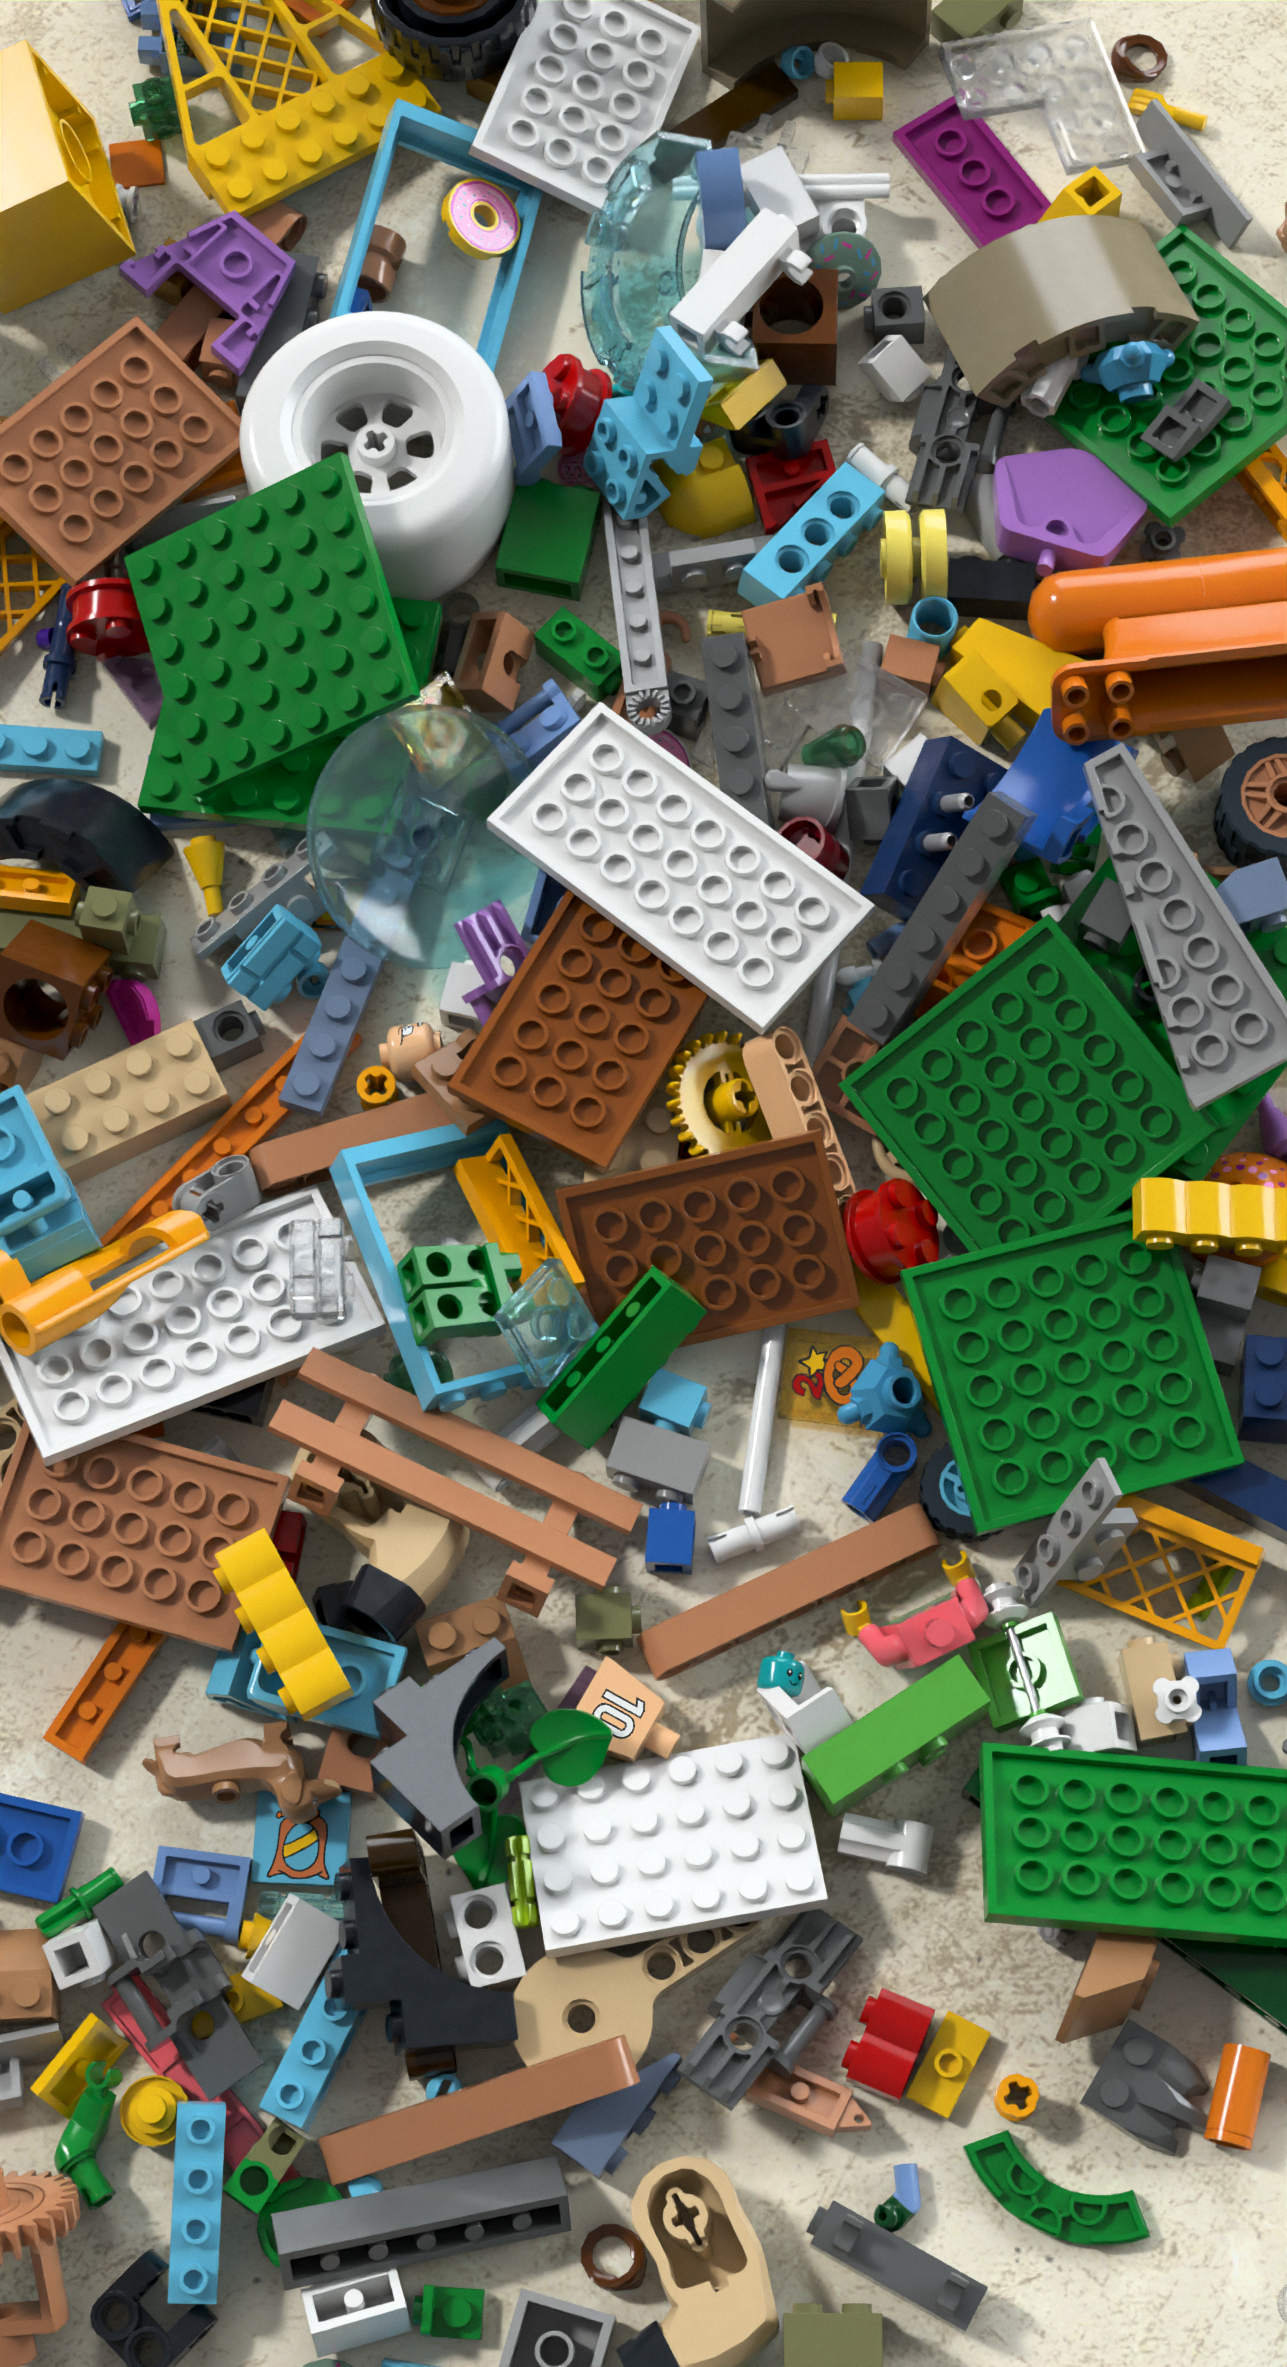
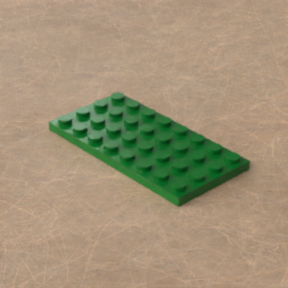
[979,1742,1287,1948]

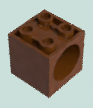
[744,268,838,386]
[0,919,114,1061]

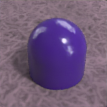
[35,627,54,650]

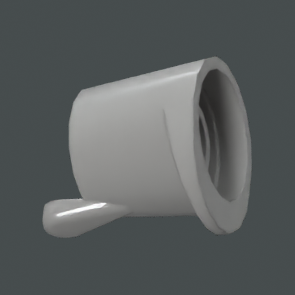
[764,764,848,835]

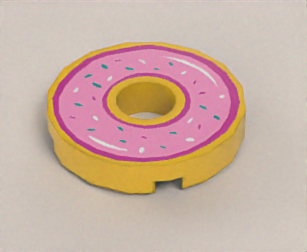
[441,178,521,260]

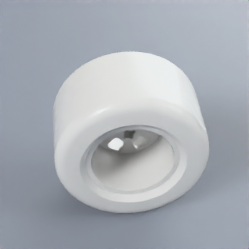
[239,311,516,601]

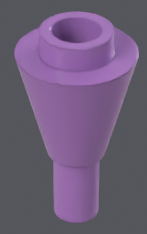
[1257,1092,1287,1163]

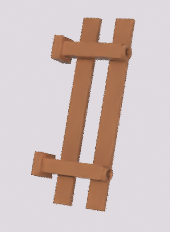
[267,1347,643,1618]

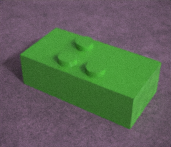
[801,1654,991,1820]

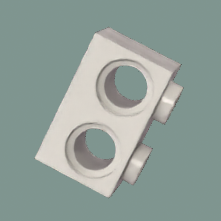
[444,1882,527,1990]

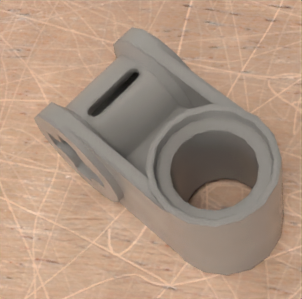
[172,1155,262,1231]

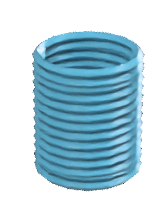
[907,596,958,659]

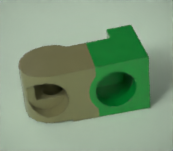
[222,2117,307,2217]

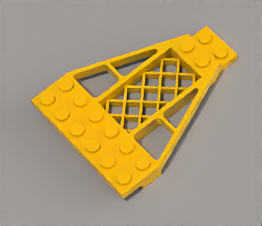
[156,0,442,218]

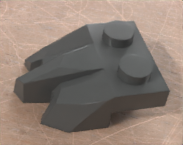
[1079,2018,1210,2156]

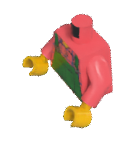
[840,1551,988,1670]

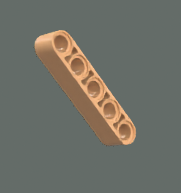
[742,1026,858,1227]

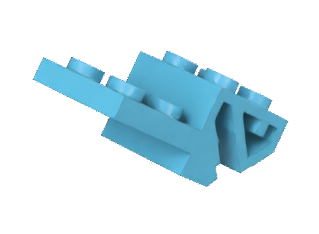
[582,325,714,521]
[0,1084,103,1283]
[205,1619,408,1740]

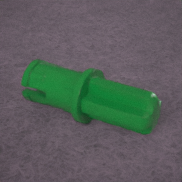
[35,1867,124,1939]

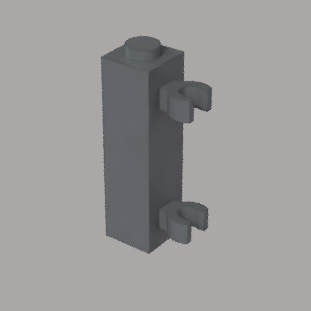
[806,2200,988,2334]

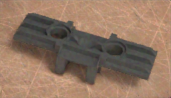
[905,348,1016,514]
[92,1871,265,2101]
[676,1909,863,2111]

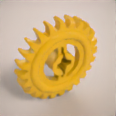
[666,1030,773,1157]

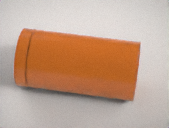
[1203,2043,1271,2151]

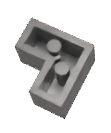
[1189,1254,1262,1377]

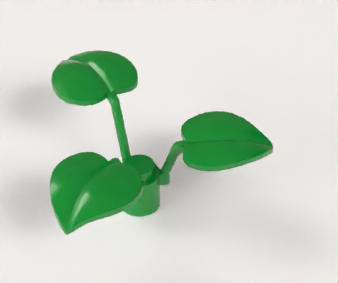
[420,1685,613,1890]

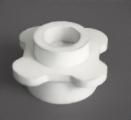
[1152,1676,1202,1724]

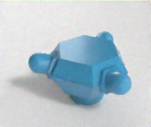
[1080,341,1175,404]
[837,1342,932,1438]

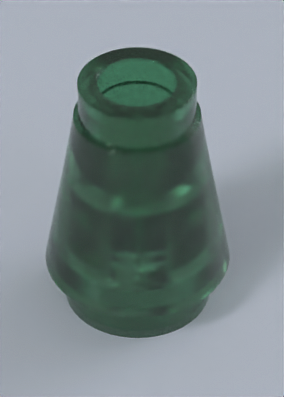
[801,724,866,767]

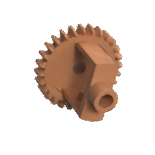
[0,2167,81,2367]

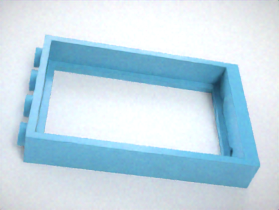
[329,98,543,374]
[329,1118,592,1412]

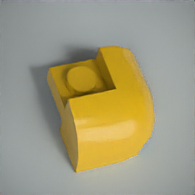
[651,436,755,540]

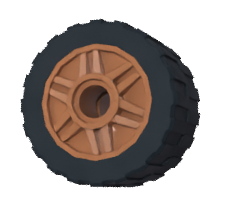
[1213,736,1287,881]

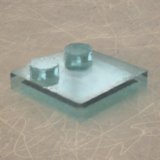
[493,1258,599,1388]

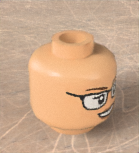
[379,1022,443,1082]

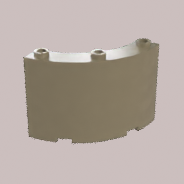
[700,0,932,90]
[923,215,1200,409]

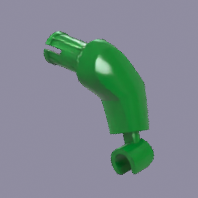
[54,2060,123,2211]

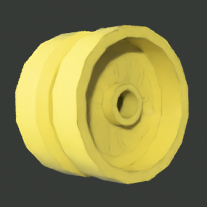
[880,509,948,605]

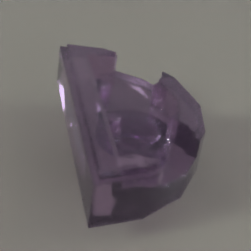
[102,655,164,730]

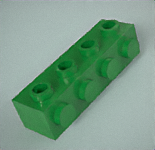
[535,1265,707,1450]

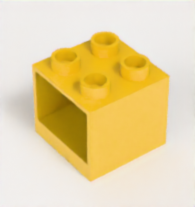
[0,39,137,314]

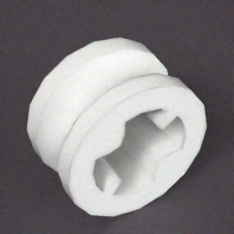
[115,184,140,224]

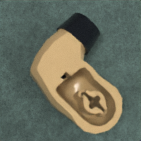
[291,1430,470,1644]
[616,2156,780,2367]

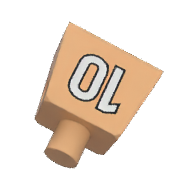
[576,1656,681,1763]

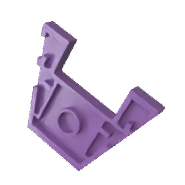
[119,210,296,376]

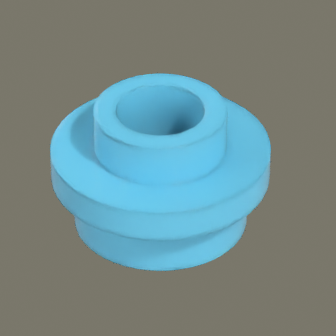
[1247,1660,1287,1707]

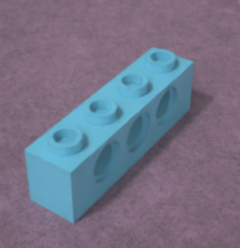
[737,462,885,607]
[259,1945,369,2133]
[168,2101,226,2305]

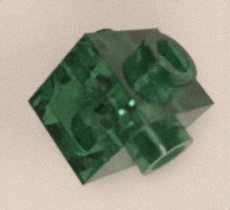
[128,76,194,141]
[473,1680,548,1759]

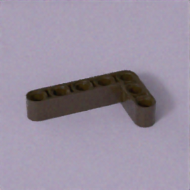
[366,1828,457,2081]

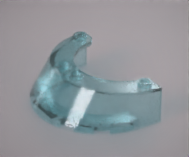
[580,130,759,392]

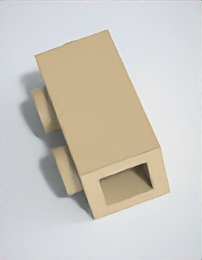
[1118,1637,1193,1749]

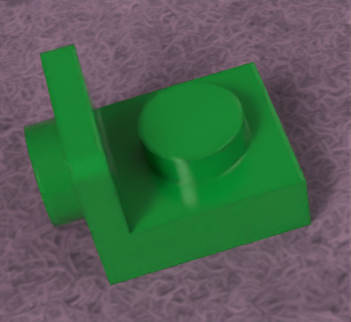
[998,857,1061,922]
[413,2285,485,2340]

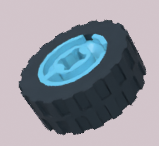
[919,1441,1004,1543]

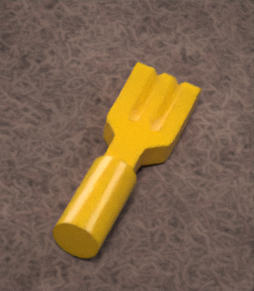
[1125,88,1208,132]

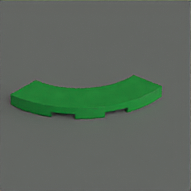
[963,2130,1151,2246]

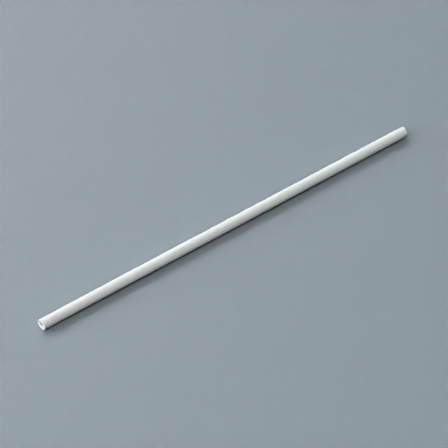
[738,641,883,1516]

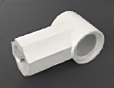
[1020,354,1089,418]
[465,1403,560,1493]
[837,1812,936,1876]

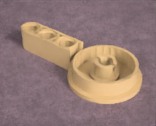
[514,1919,762,2066]

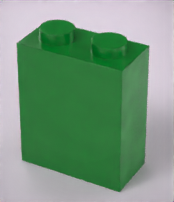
[495,477,602,602]

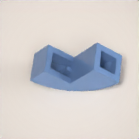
[695,147,746,251]
[1184,1648,1247,1766]

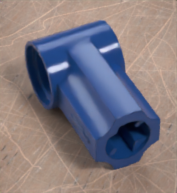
[841,1432,917,1523]

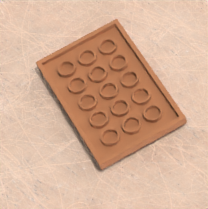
[0,315,241,587]
[0,1420,291,1654]

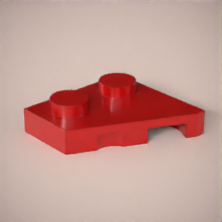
[745,439,836,535]

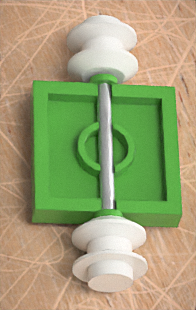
[967,1582,1085,1751]

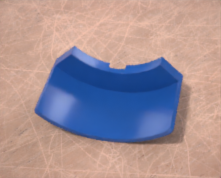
[962,708,1140,864]

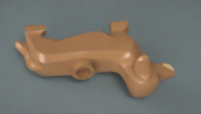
[142,1720,342,1824]

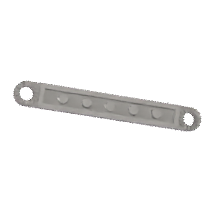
[600,490,672,735]

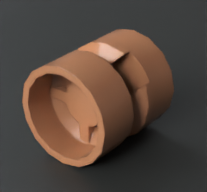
[339,224,407,304]

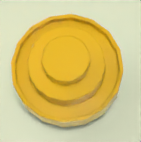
[119,2075,189,2148]

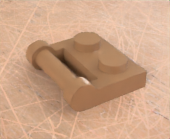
[411,1028,496,1136]

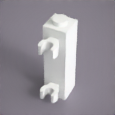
[669,207,813,358]

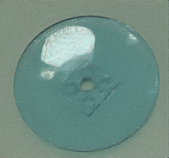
[306,704,539,970]

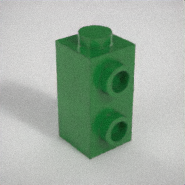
[534,606,623,703]

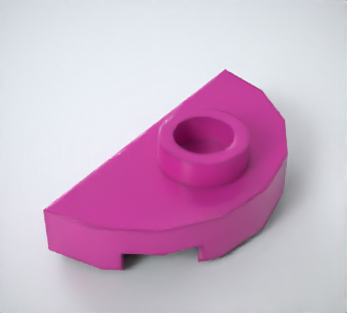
[105,979,161,1046]

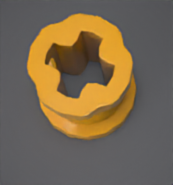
[356,1066,399,1111]
[994,2073,1040,2122]

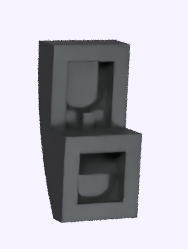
[1140,378,1232,463]

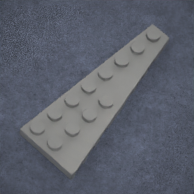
[1083,742,1287,1112]

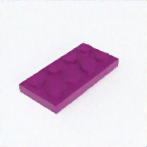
[892,92,1051,249]

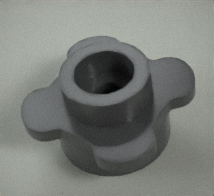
[1139,521,1186,562]

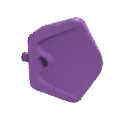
[992,448,1147,577]

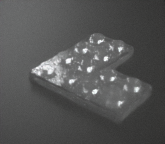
[938,17,1146,176]
[689,643,929,773]

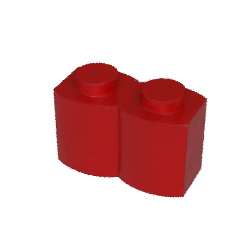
[841,1988,935,2104]

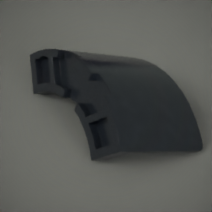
[0,778,174,894]

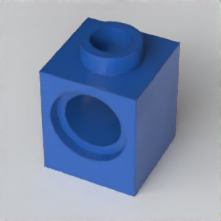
[645,1502,696,1575]

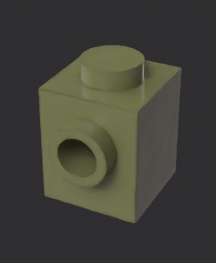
[75,886,142,955]
[575,1586,642,1656]

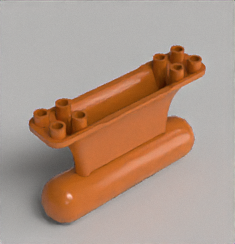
[1027,547,1287,746]

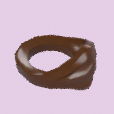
[1111,34,1168,83]
[581,2224,647,2292]

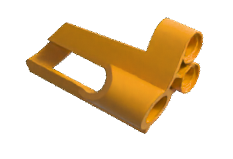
[0,1210,210,1356]

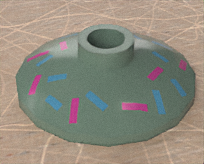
[805,231,882,310]

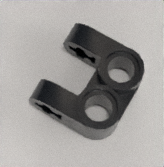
[729,383,830,460]
[90,2248,219,2367]

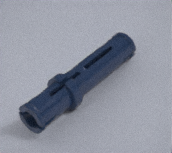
[39,583,77,709]

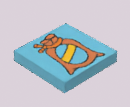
[251,1791,352,1888]

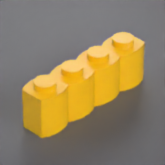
[1132,1178,1287,1260]
[212,1528,355,1722]

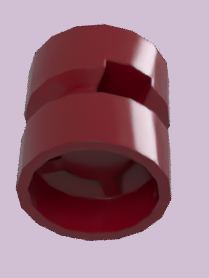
[778,816,850,881]

